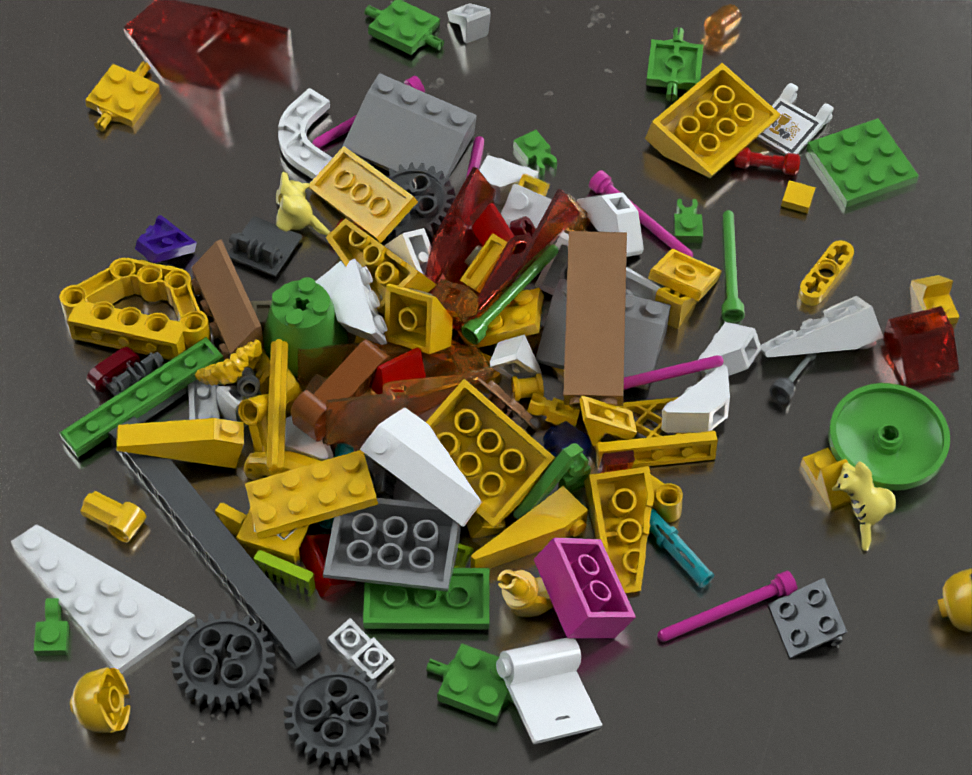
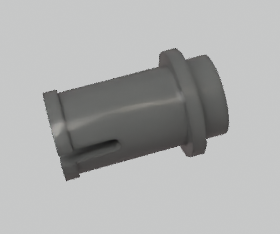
[236,367,260,397]

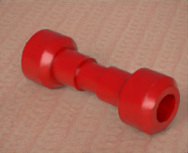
[733,147,801,176]

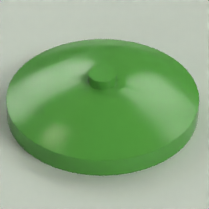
[828,383,950,491]

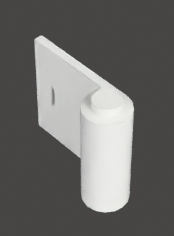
[496,637,602,744]

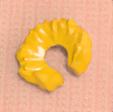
[195,339,263,386]

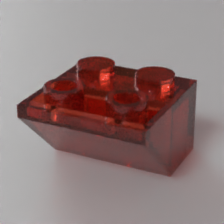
[882,306,959,385]

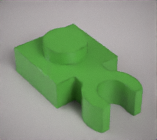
[513,130,557,175]
[673,199,703,243]
[558,453,591,494]

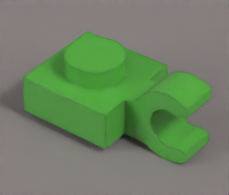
[34,598,70,656]

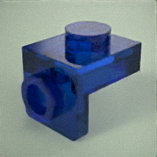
[543,421,592,457]

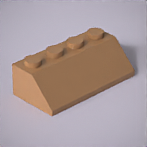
[191,239,264,360]

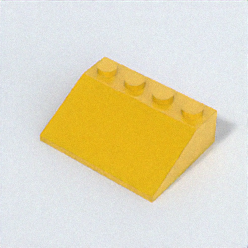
[645,63,781,178]
[426,379,555,528]

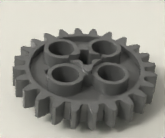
[387,162,457,241]
[171,611,276,711]
[283,664,389,767]

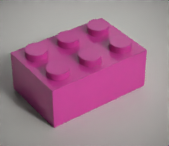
[533,538,636,638]

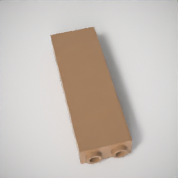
[563,231,627,409]

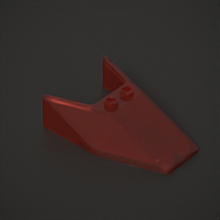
[124,0,293,120]
[425,167,581,332]

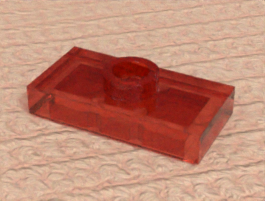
[597,450,635,473]

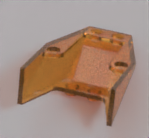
[298,341,494,446]

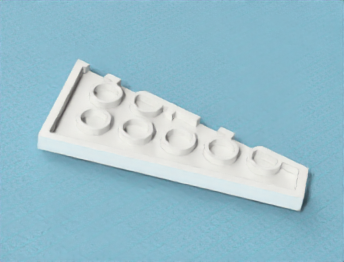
[11,524,196,674]

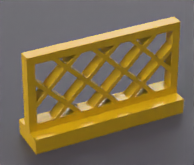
[594,397,718,471]

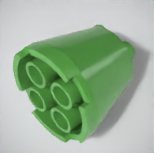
[262,277,348,380]

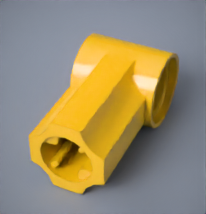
[238,394,269,452]
[650,474,683,523]
[80,491,147,543]

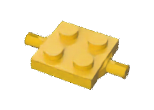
[85,61,160,132]

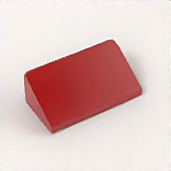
[472,203,516,262]
[371,347,426,401]
[299,534,356,597]

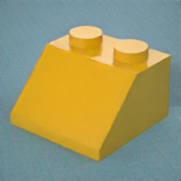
[384,284,453,354]

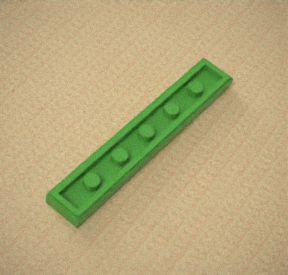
[60,337,224,458]

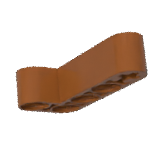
[291,339,391,442]

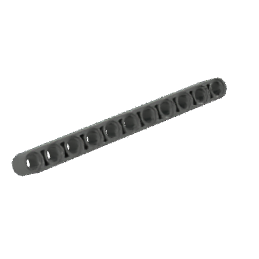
[108,417,322,669]

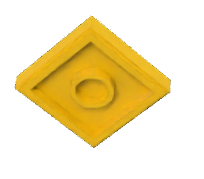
[648,249,722,301]

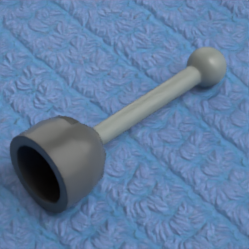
[769,353,816,404]

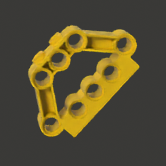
[59,258,211,360]

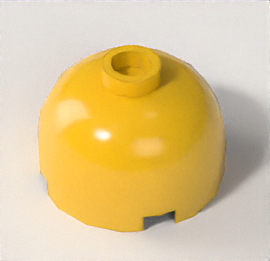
[937,568,972,632]
[70,667,130,733]

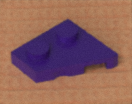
[135,215,197,264]

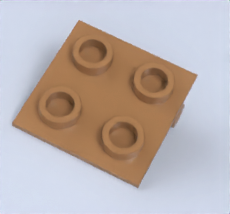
[477,377,537,433]

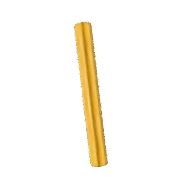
[266,339,288,472]

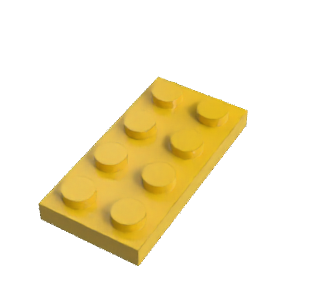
[308,146,418,243]
[245,450,378,539]

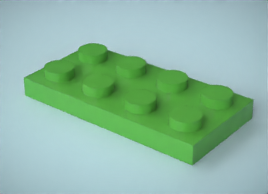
[363,568,490,629]

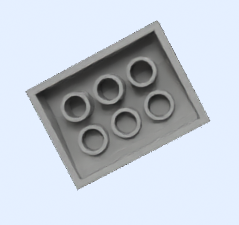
[342,73,477,178]
[536,278,671,390]
[323,498,461,592]

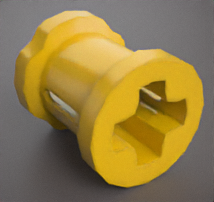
[511,373,544,402]

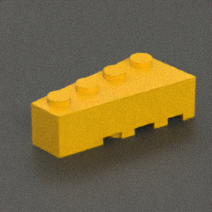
[325,218,437,316]

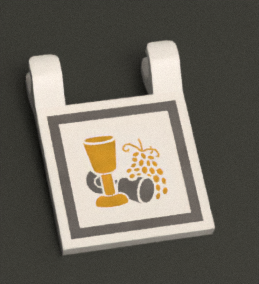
[756,83,834,156]

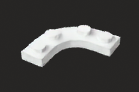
[278,88,332,179]

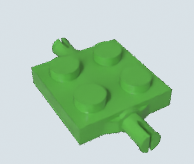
[364,0,444,55]
[646,27,704,101]
[426,643,515,723]

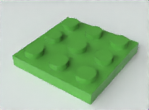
[806,118,919,208]

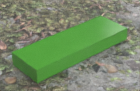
[513,443,583,519]

